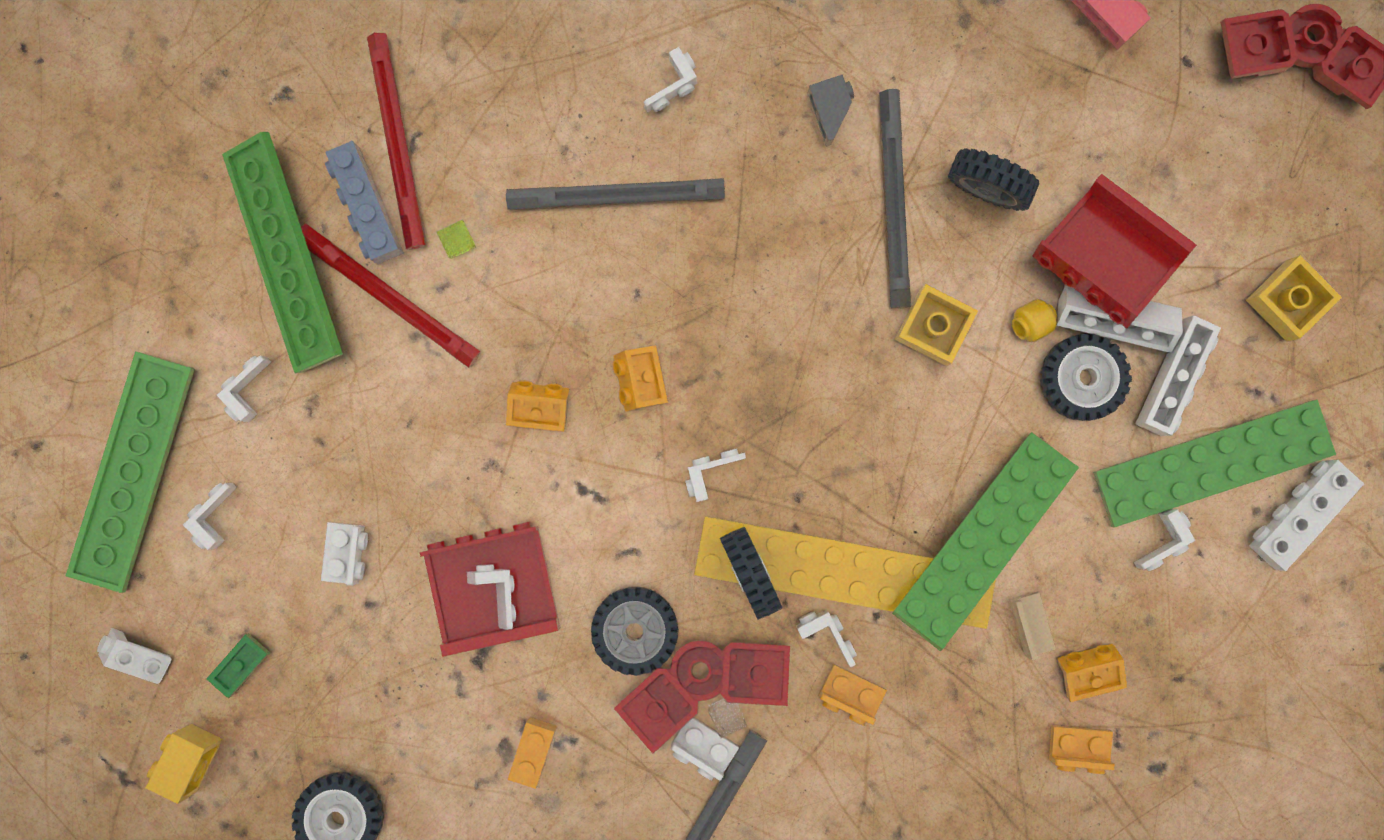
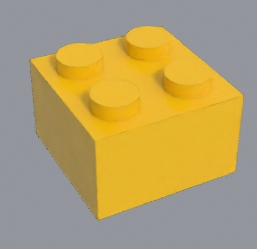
[1246,255,1342,342]
[894,284,978,366]
[145,724,223,804]

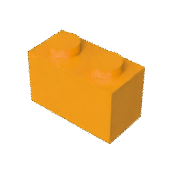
[507,717,557,789]

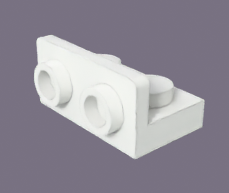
[321,522,368,586]
[670,717,739,781]

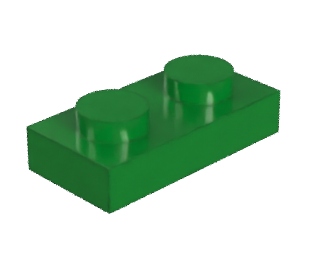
[206,633,270,698]

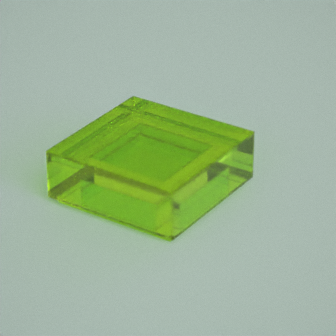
[437,219,476,259]

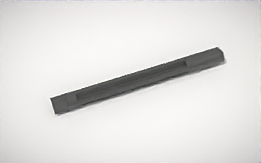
[879,89,911,308]
[506,178,725,210]
[686,730,767,840]

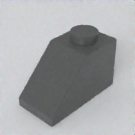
[807,74,854,147]

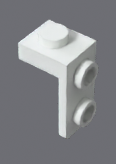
[644,47,697,112]
[217,355,271,422]
[685,449,746,502]
[183,483,237,550]
[1134,509,1196,571]
[467,564,516,630]
[796,610,857,668]
[97,628,172,684]

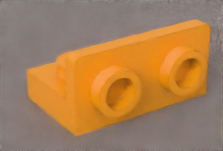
[613,345,668,412]
[506,380,569,432]
[1057,644,1127,702]
[818,664,887,726]
[1049,725,1115,774]

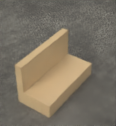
[1009,592,1055,660]

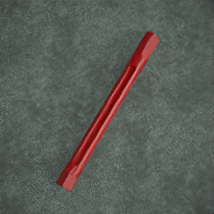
[367,32,425,250]
[301,223,481,368]

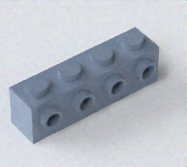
[325,141,404,265]

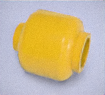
[1012,299,1057,342]

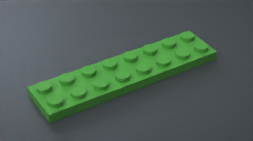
[222,132,343,374]
[65,351,195,593]
[1093,399,1336,527]
[892,432,1079,651]

